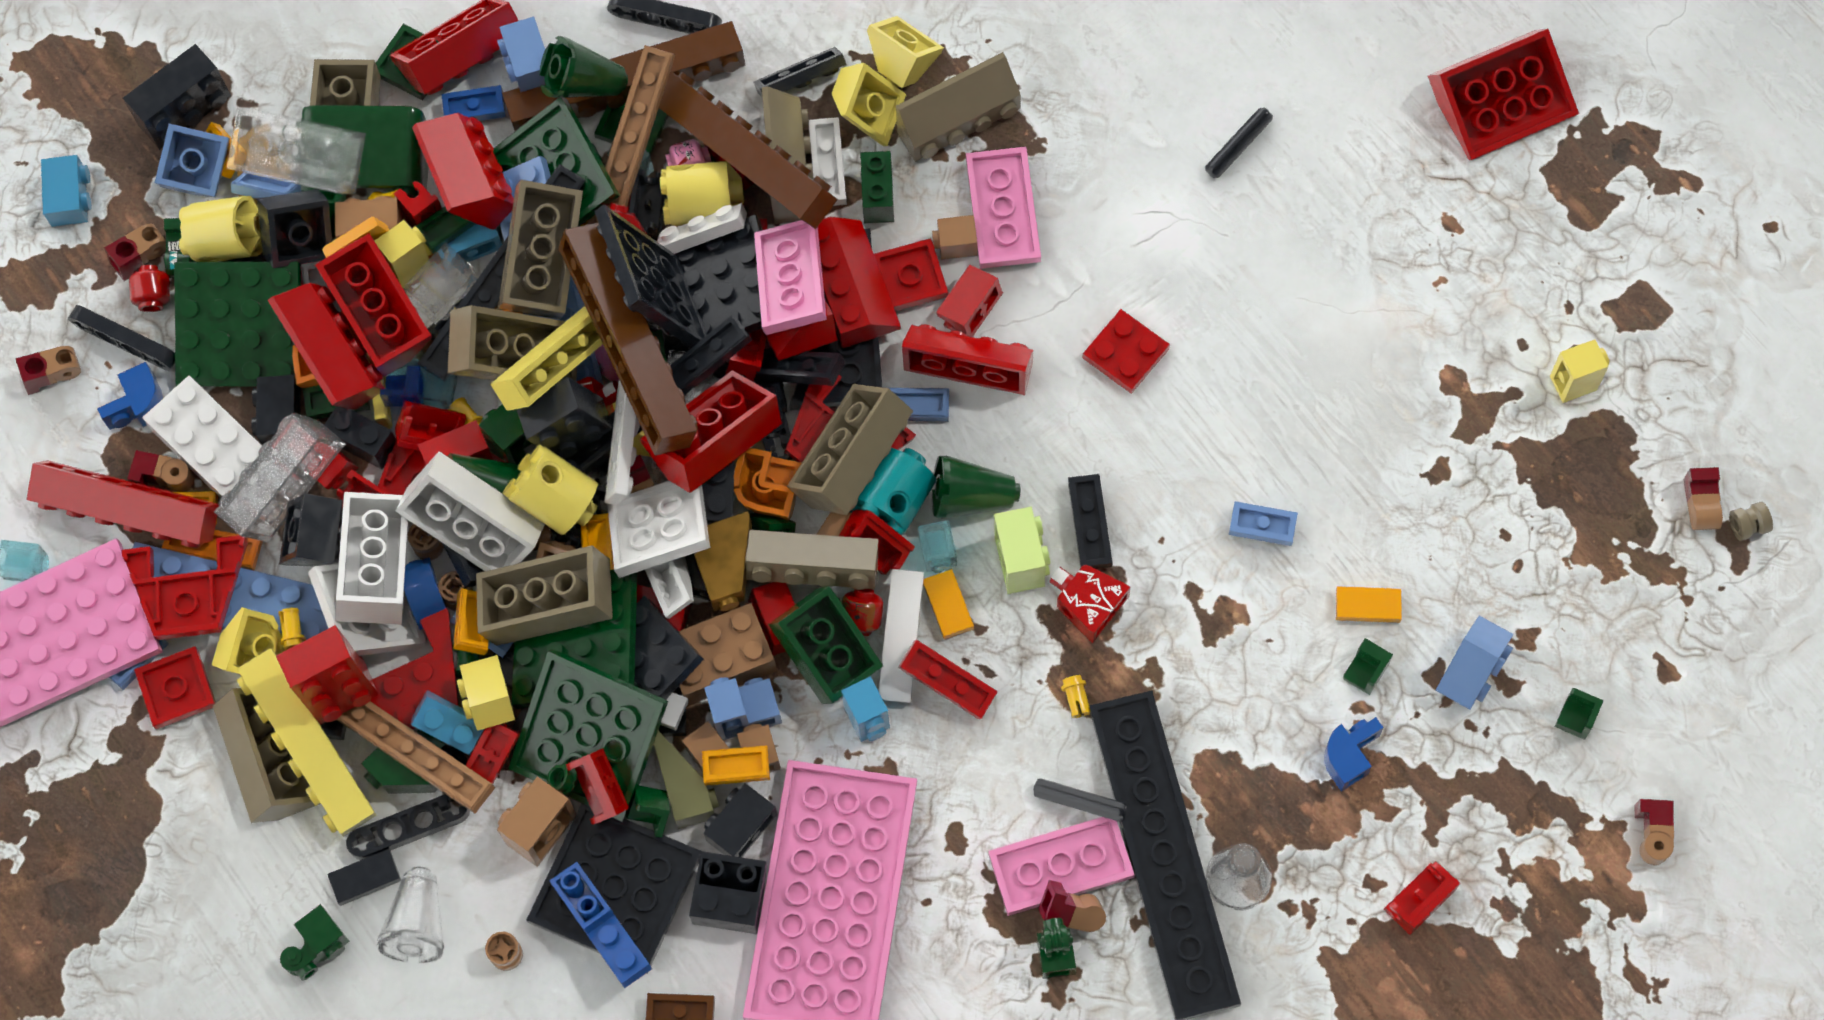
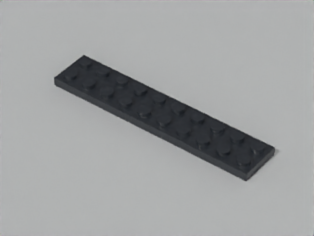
[1089,690,1241,1020]

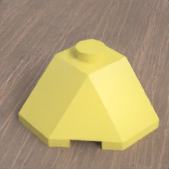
[212,607,286,674]

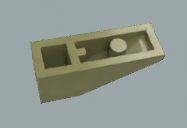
[654,731,719,829]

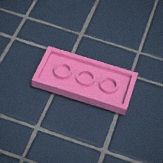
[966,147,1041,269]
[754,220,827,335]
[988,817,1135,916]

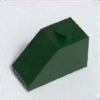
[361,748,438,794]

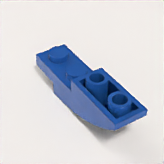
[550,862,652,988]

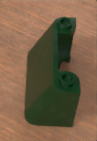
[301,105,429,198]

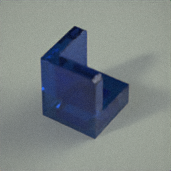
[380,366,425,407]

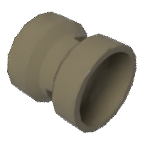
[1729,501,1773,541]

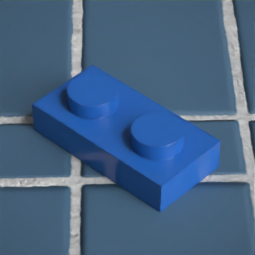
[441,85,506,121]

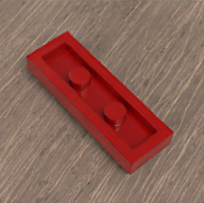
[898,639,998,719]

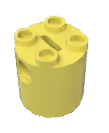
[660,161,744,227]
[179,196,262,262]
[503,444,598,535]

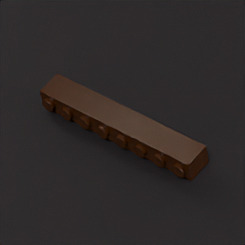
[502,21,746,131]
[659,71,838,229]
[559,223,698,456]

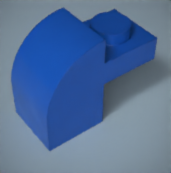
[97,362,163,430]
[404,557,447,630]
[1324,717,1384,792]

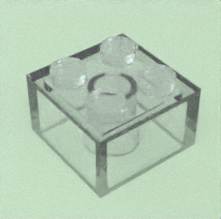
[404,242,477,324]

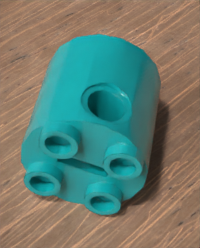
[849,448,936,535]

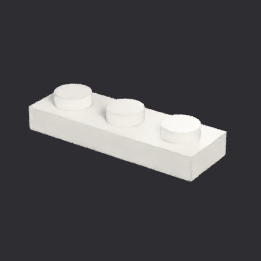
[809,117,847,206]
[657,203,747,254]

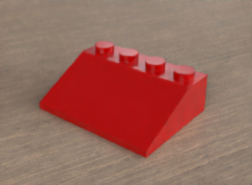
[1427,28,1579,160]

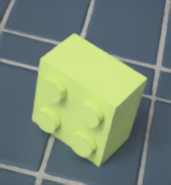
[994,506,1050,594]

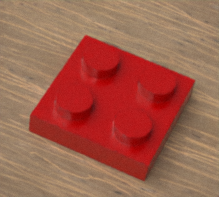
[874,238,948,312]
[1082,309,1170,394]
[134,646,216,730]

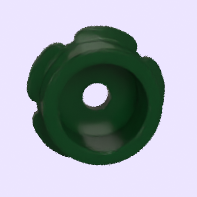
[547,764,578,795]

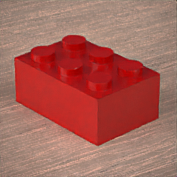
[276,625,379,725]

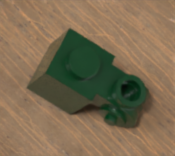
[280,904,350,981]
[1037,918,1076,979]

